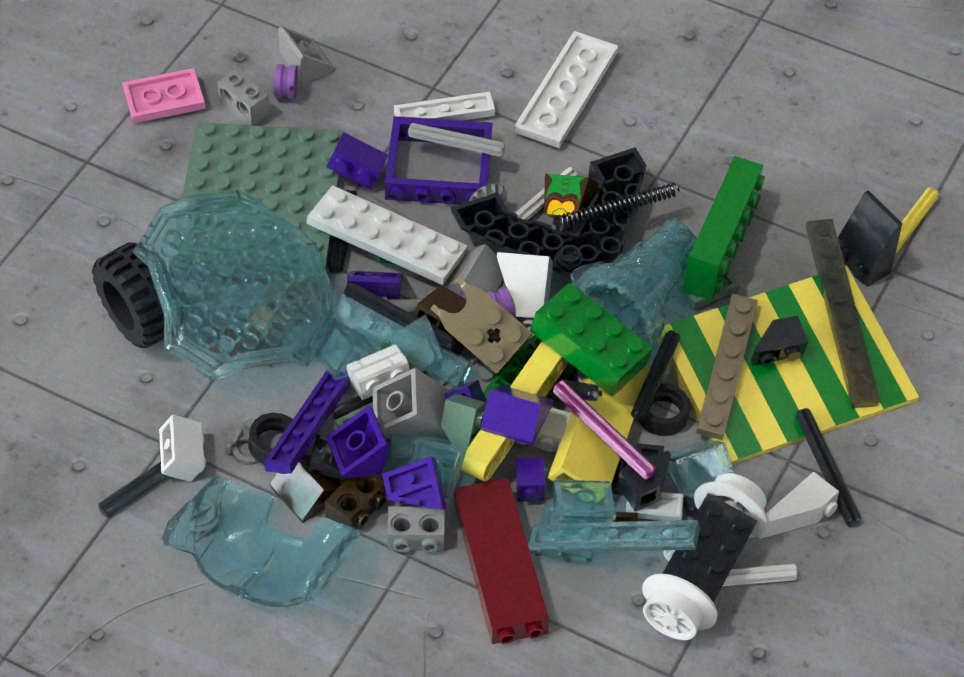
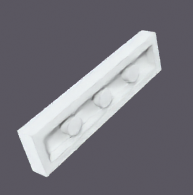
[394,92,495,121]

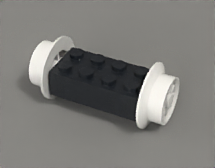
[642,473,768,640]

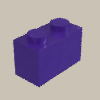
[326,132,388,190]

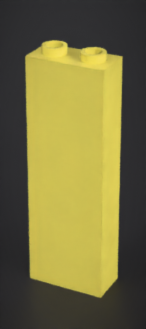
[547,366,650,506]

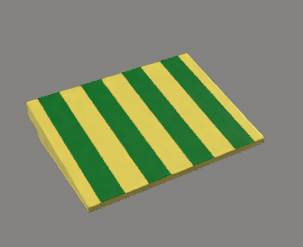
[656,266,919,467]

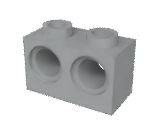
[217,69,270,125]
[387,506,445,552]

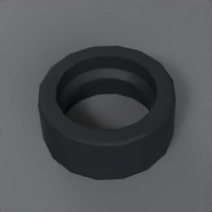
[639,383,690,436]
[248,412,293,464]

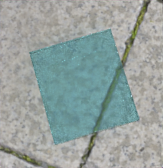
[390,315,446,372]

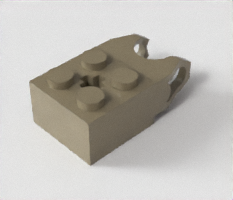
[430,276,533,375]

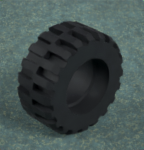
[92,242,183,348]

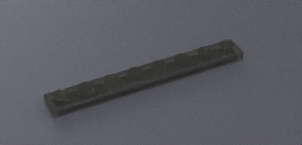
[806,219,880,409]

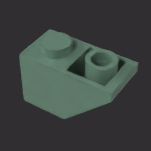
[441,394,486,459]

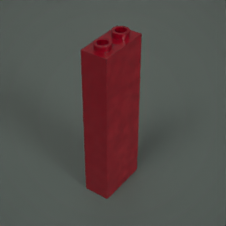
[454,478,549,644]

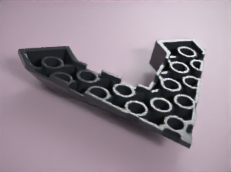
[450,147,647,295]

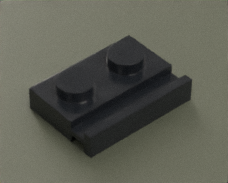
[308,434,347,481]

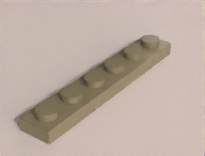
[696,293,758,440]

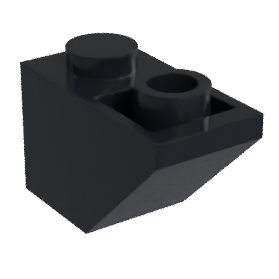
[751,316,808,365]
[618,450,671,511]

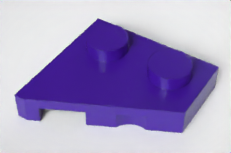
[382,456,447,510]

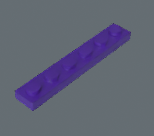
[264,370,351,474]

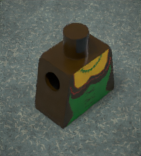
[544,173,599,233]

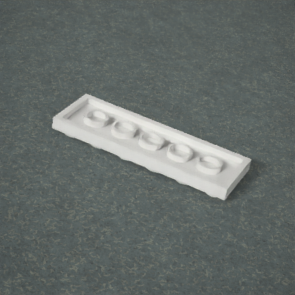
[514,31,618,148]
[307,185,468,285]

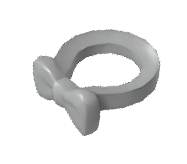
[225,428,265,465]

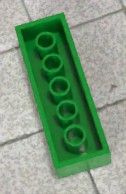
[682,156,765,302]

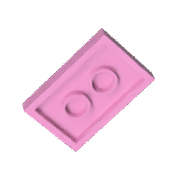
[122,68,205,124]

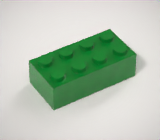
[530,282,653,397]

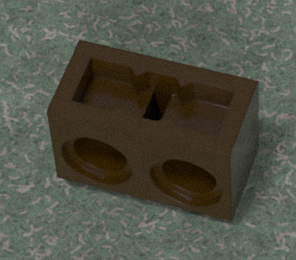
[325,475,387,535]

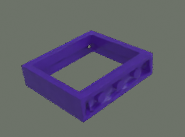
[385,116,493,205]

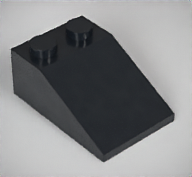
[834,190,902,287]

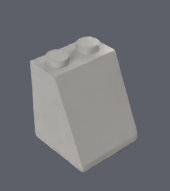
[373,368,451,450]

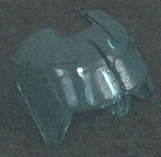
[162,476,361,608]

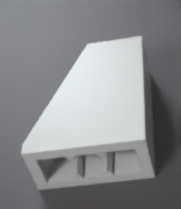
[497,252,553,326]

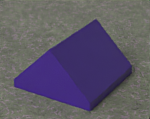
[347,271,403,305]
[481,385,554,446]
[326,405,389,478]

